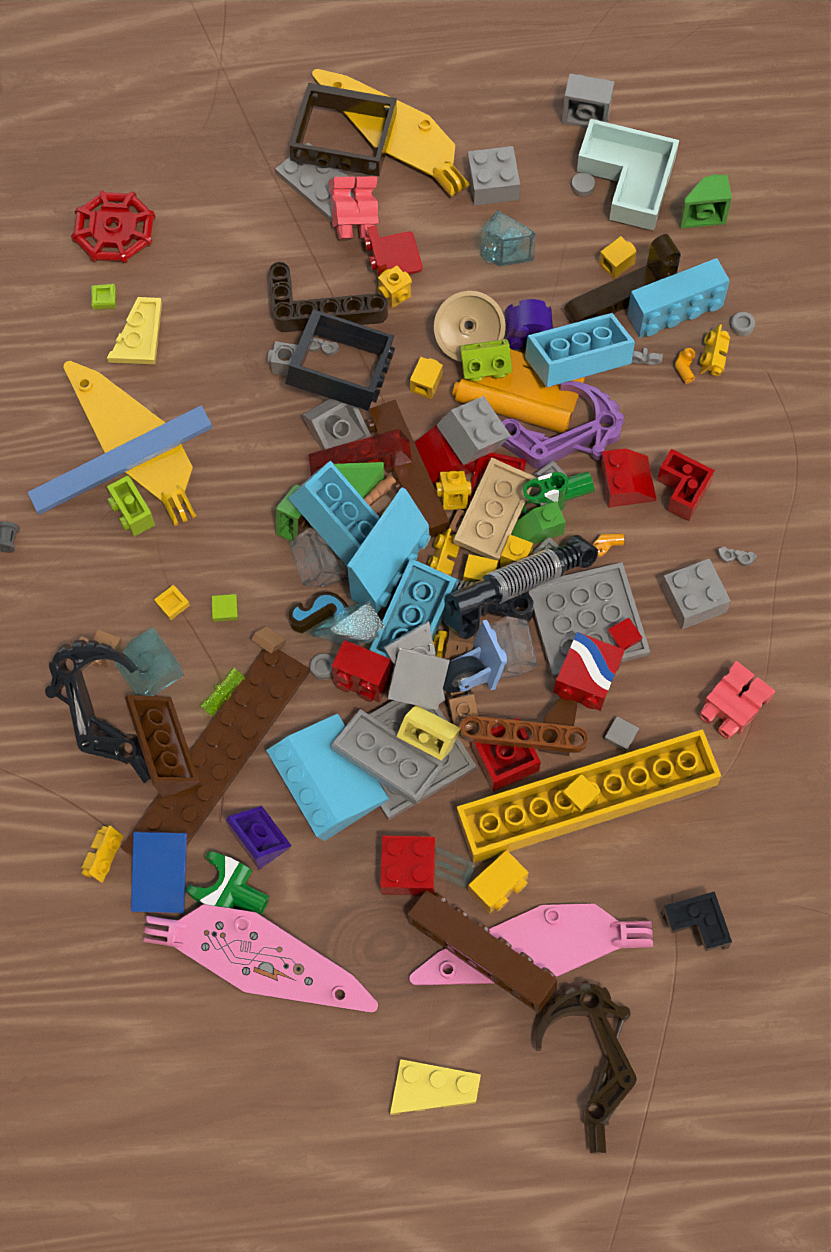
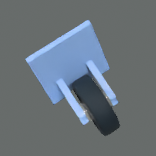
[443,620,507,693]

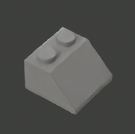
[302,399,372,462]

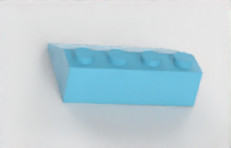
[347,487,431,613]
[266,714,390,841]

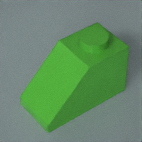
[511,501,566,545]

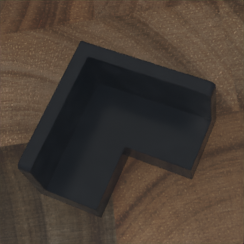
[661,891,732,951]

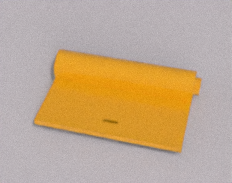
[452,349,585,433]

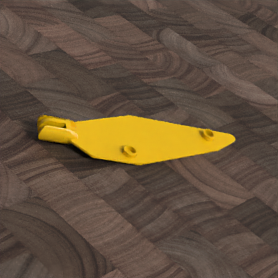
[312,69,469,197]
[63,361,196,526]

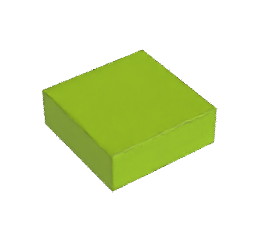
[91,284,116,310]
[212,594,238,622]

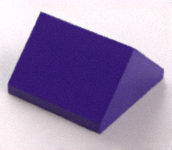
[226,806,292,870]

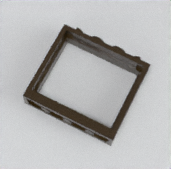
[290,83,397,176]

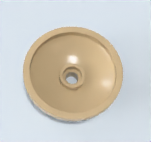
[434,290,505,362]

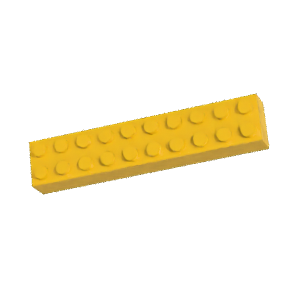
[457,729,721,863]

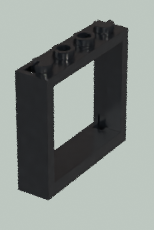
[285,309,395,411]

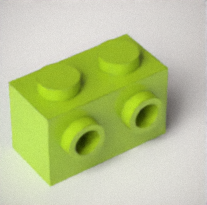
[460,339,512,381]
[107,475,155,537]

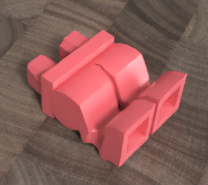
[328,176,379,240]
[699,661,775,739]

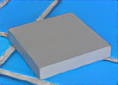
[387,648,450,710]

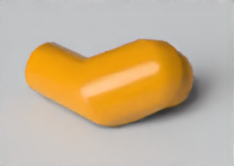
[675,348,695,384]

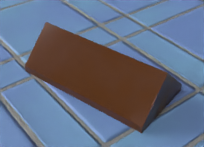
[125,695,199,799]

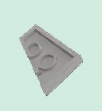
[384,621,445,711]

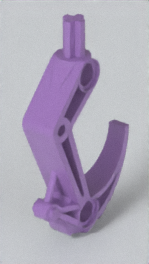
[501,381,625,469]

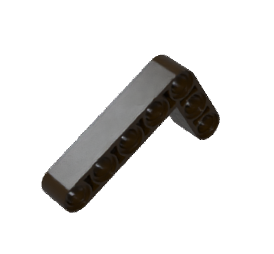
[564,234,681,323]
[269,262,388,332]

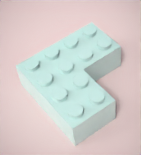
[577,119,679,231]

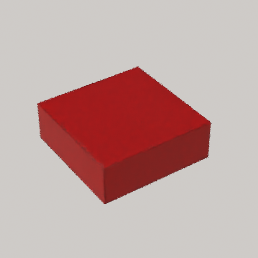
[607,618,643,650]

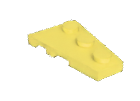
[107,297,162,364]
[390,1059,481,1115]

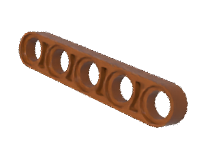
[460,716,588,753]

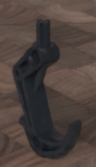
[45,640,151,783]

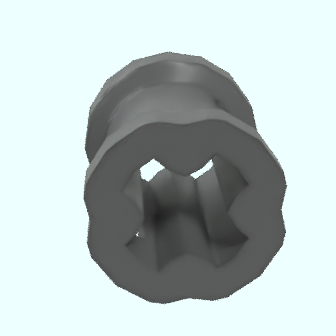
[0,521,20,553]

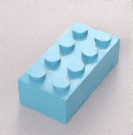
[627,258,730,338]
[525,313,635,387]
[288,461,380,566]
[370,558,460,662]

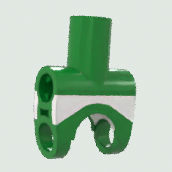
[522,471,595,516]
[185,851,270,915]

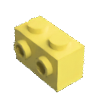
[396,705,461,761]

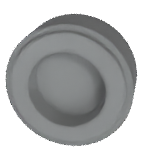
[572,173,595,196]
[730,312,755,337]
[310,654,334,680]

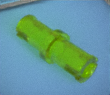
[200,667,245,716]

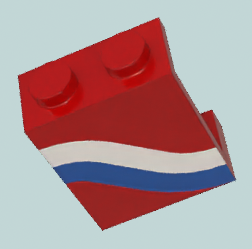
[553,632,625,711]

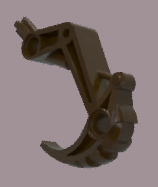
[536,981,637,1154]

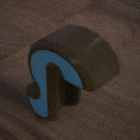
[289,591,351,635]

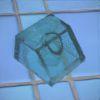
[480,210,536,267]
[310,601,385,645]
[114,627,184,696]

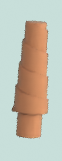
[363,475,396,506]

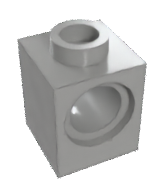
[267,341,298,376]

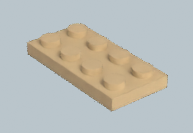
[453,458,536,562]

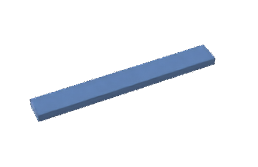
[28,405,213,515]

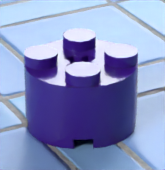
[504,299,553,349]

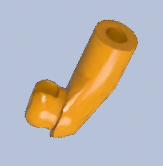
[592,533,624,557]

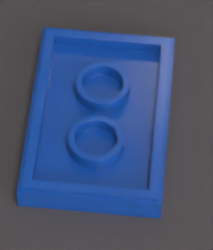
[131,832,187,913]

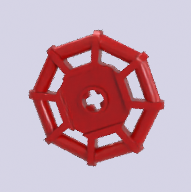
[71,190,156,263]

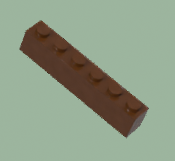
[366,400,449,538]
[407,890,557,1014]

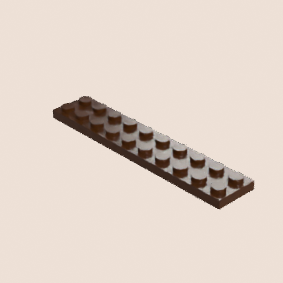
[121,649,310,857]

